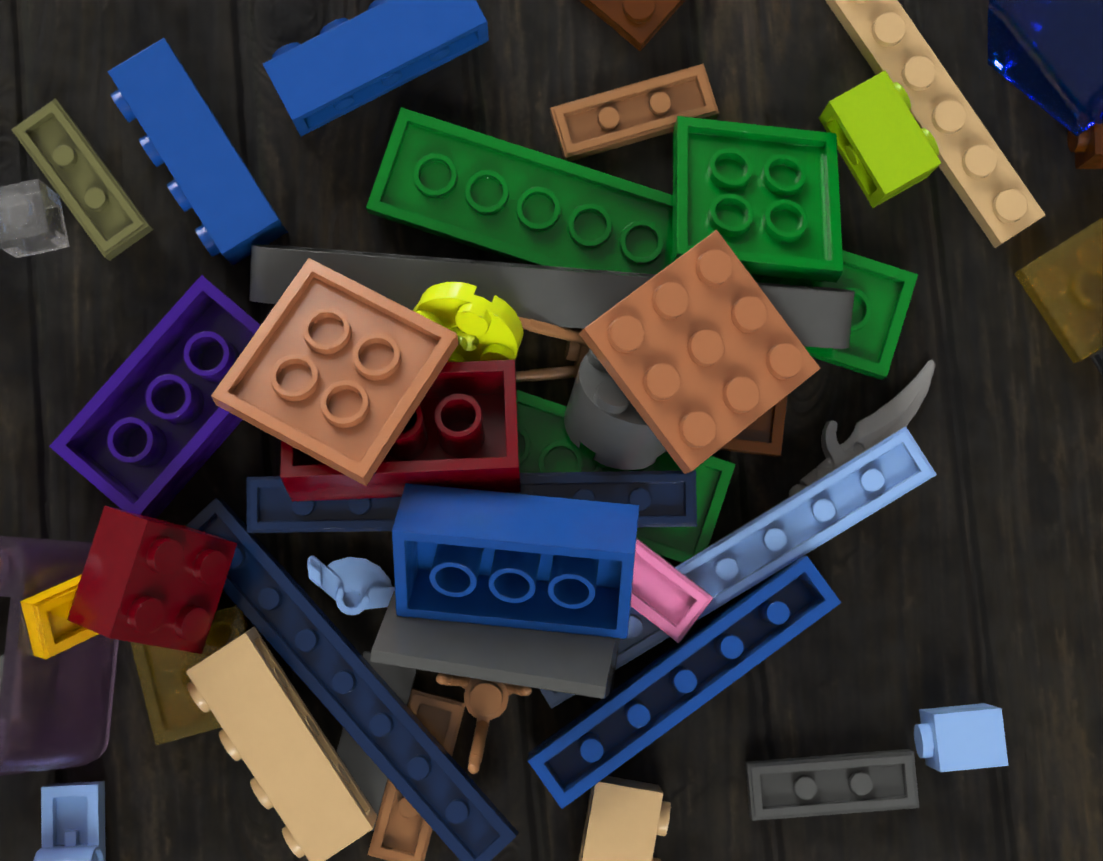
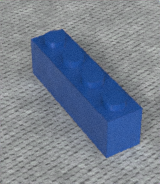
[263,0,489,137]
[107,38,288,266]

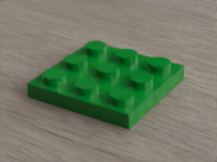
[672,116,843,283]

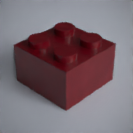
[67,506,237,654]

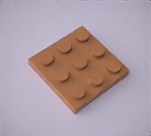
[579,230,821,474]
[211,258,459,486]

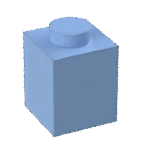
[914,703,1009,772]

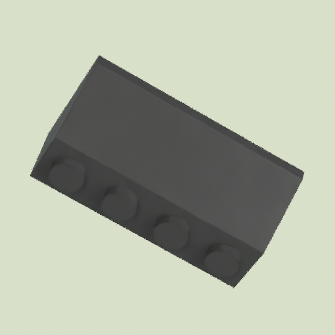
[370,591,620,699]

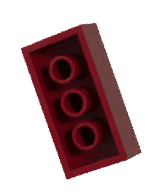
[280,359,521,502]

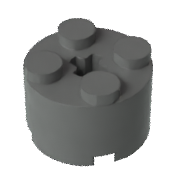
[564,348,667,470]

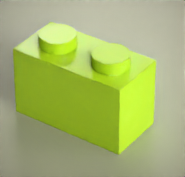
[819,70,942,208]

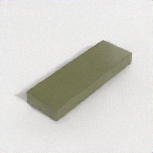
[11,98,154,261]

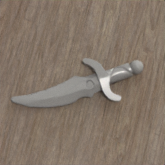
[789,359,936,497]

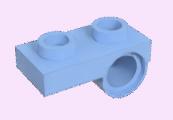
[33,781,106,861]

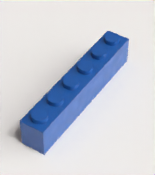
[528,556,842,809]

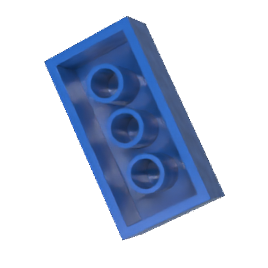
[392,483,639,639]

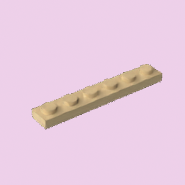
[825,0,1045,248]

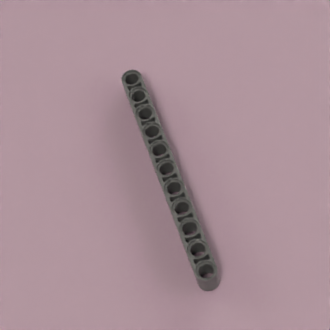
[249,244,855,349]

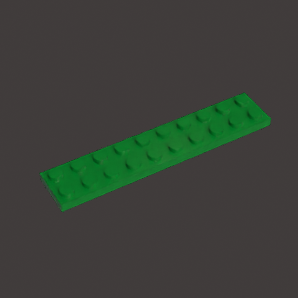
[366,107,918,380]

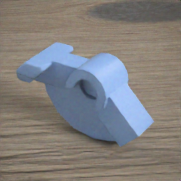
[307,555,395,616]

